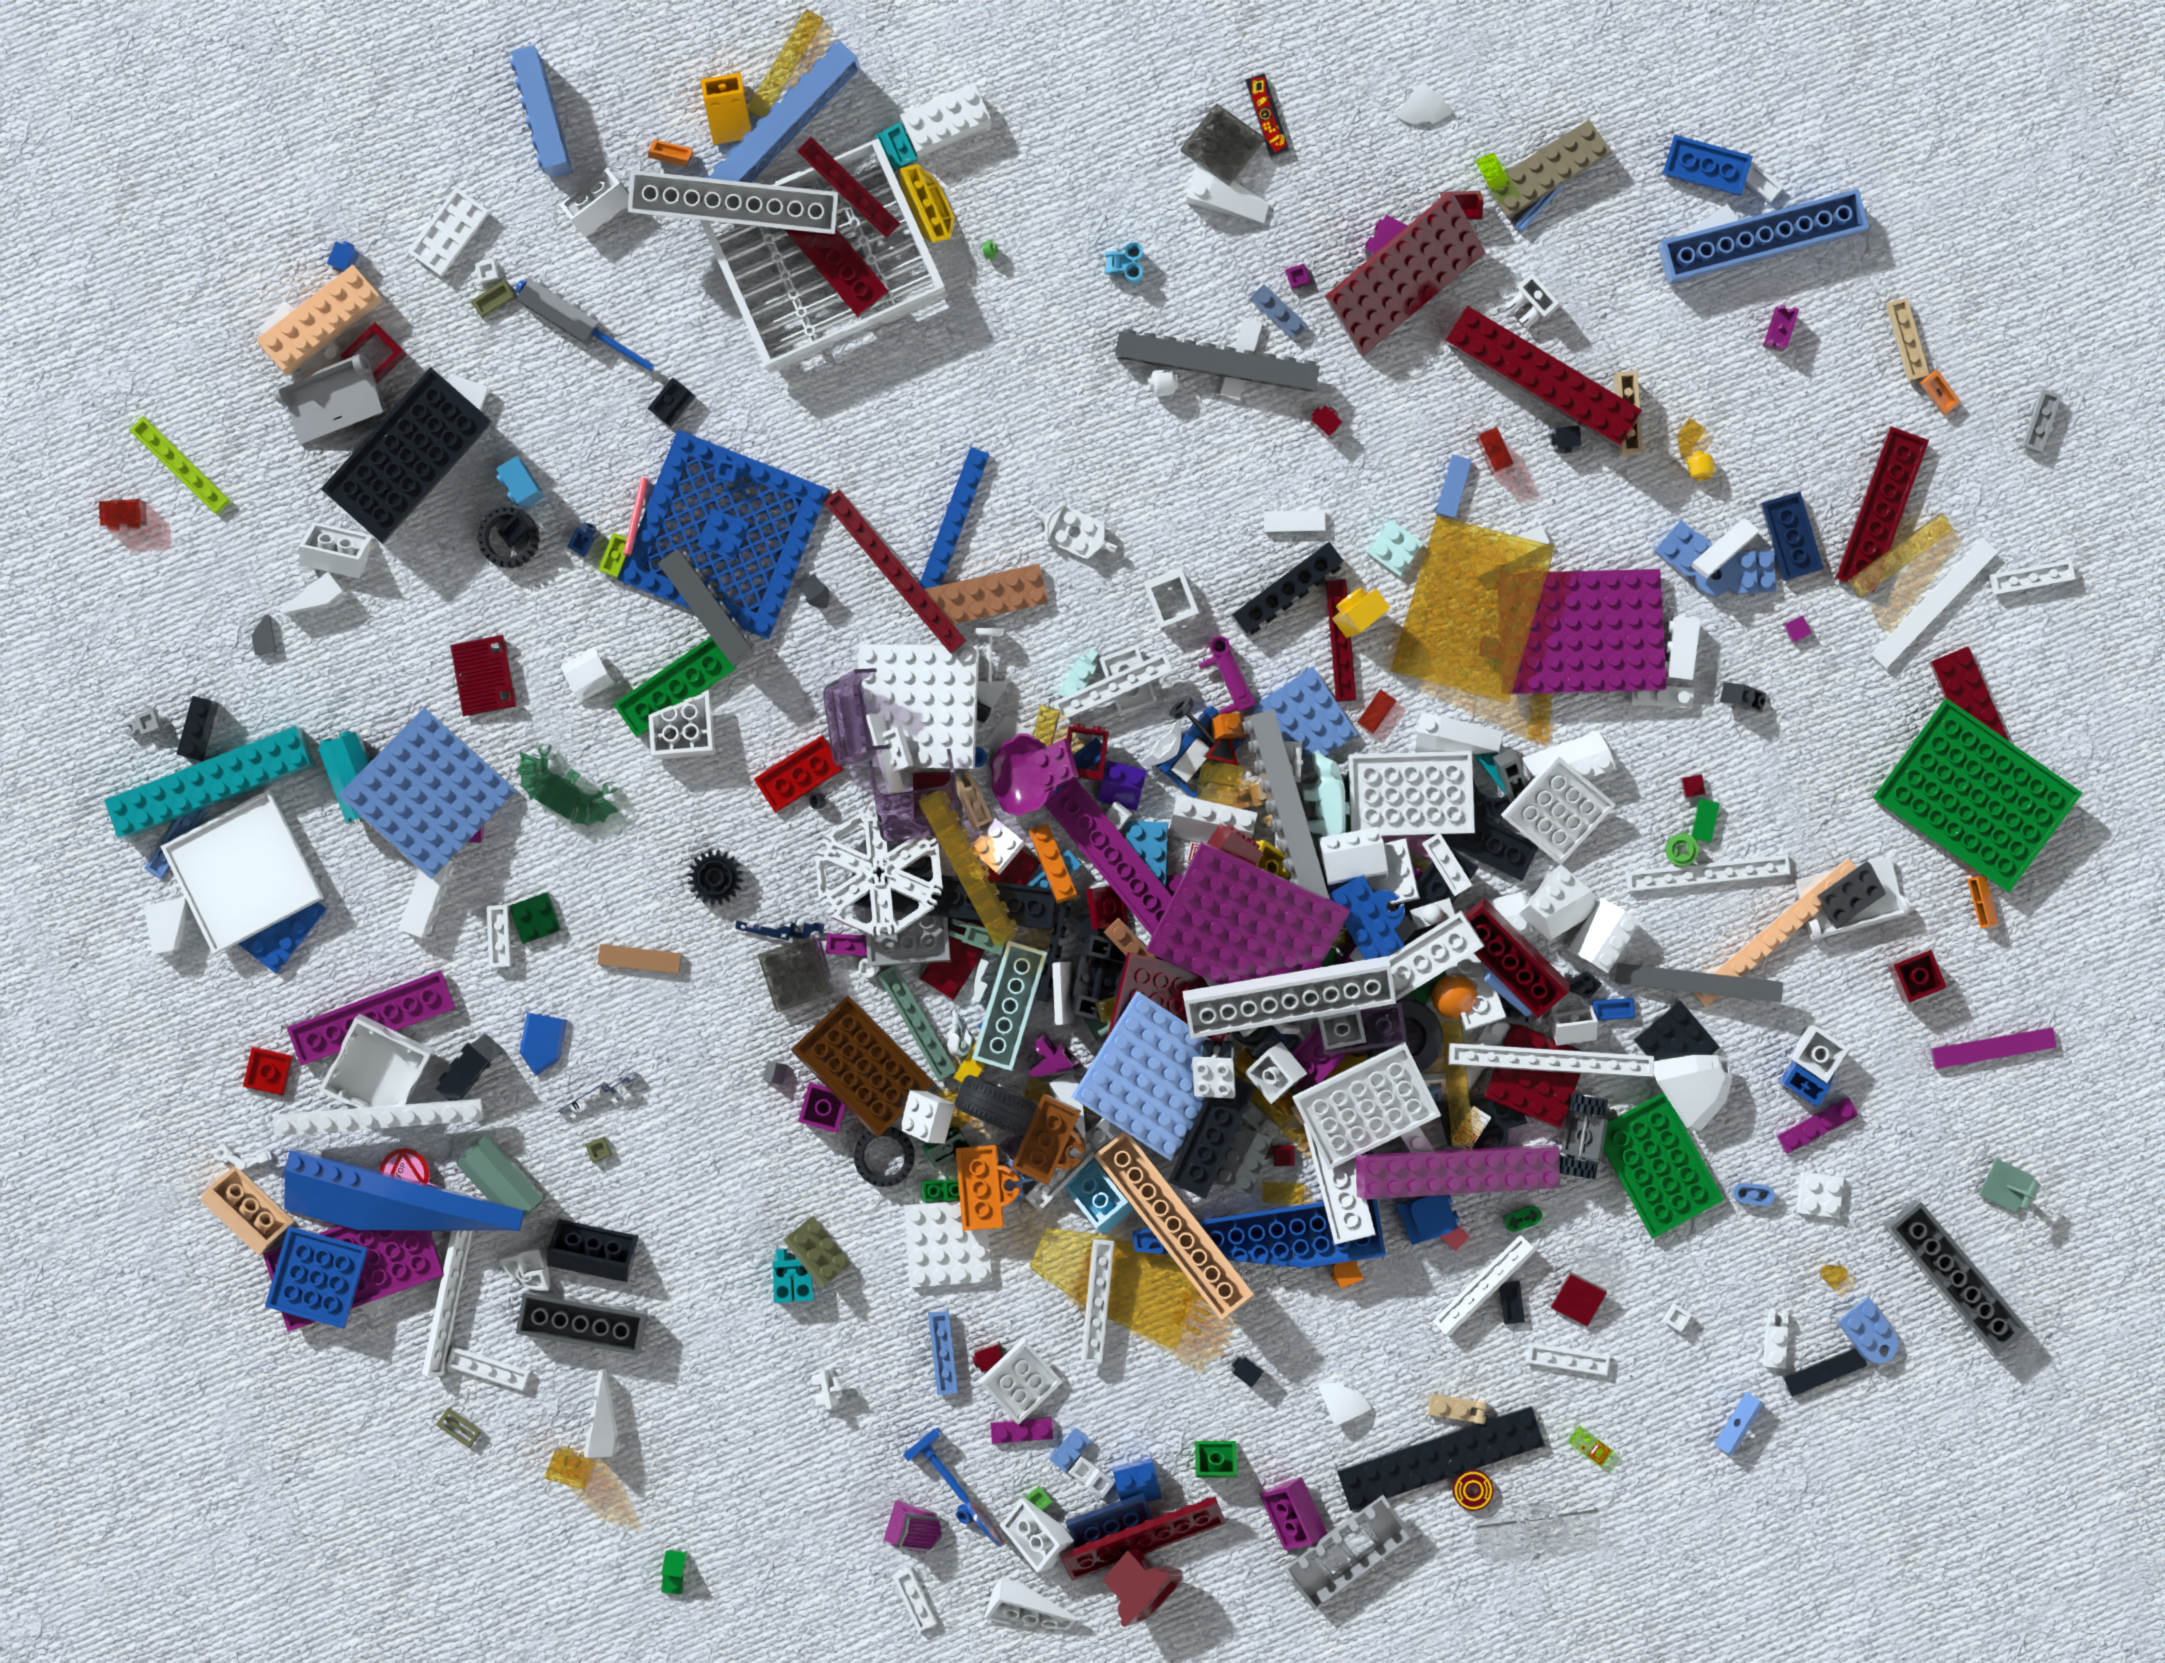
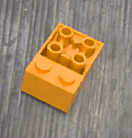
[700,73,752,145]

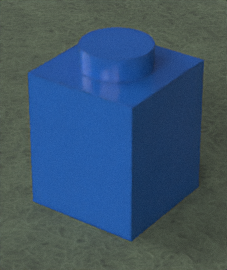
[327,241,360,272]

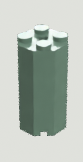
[456,1135,546,1219]

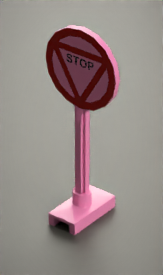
[379,1148,439,1187]

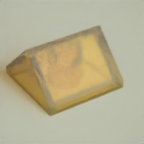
[1197,760,1244,807]

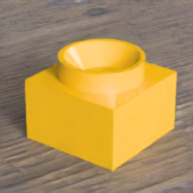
[1332,587,1391,638]

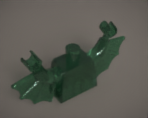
[517,743,618,827]

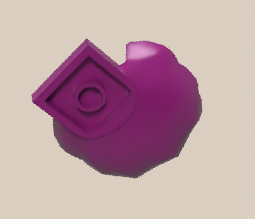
[991,733,1079,816]

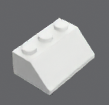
[559,168,629,237]
[299,522,372,579]
[1317,827,1388,885]
[1567,898,1640,973]

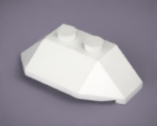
[1488,892,1538,935]

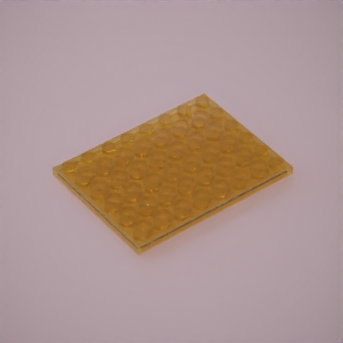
[1390,516,1555,704]

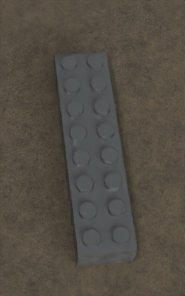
[1884,1200,2028,1356]

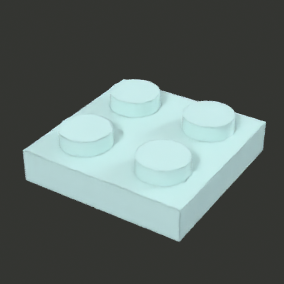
[1366,520,1424,577]

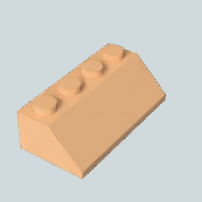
[200,1166,294,1256]

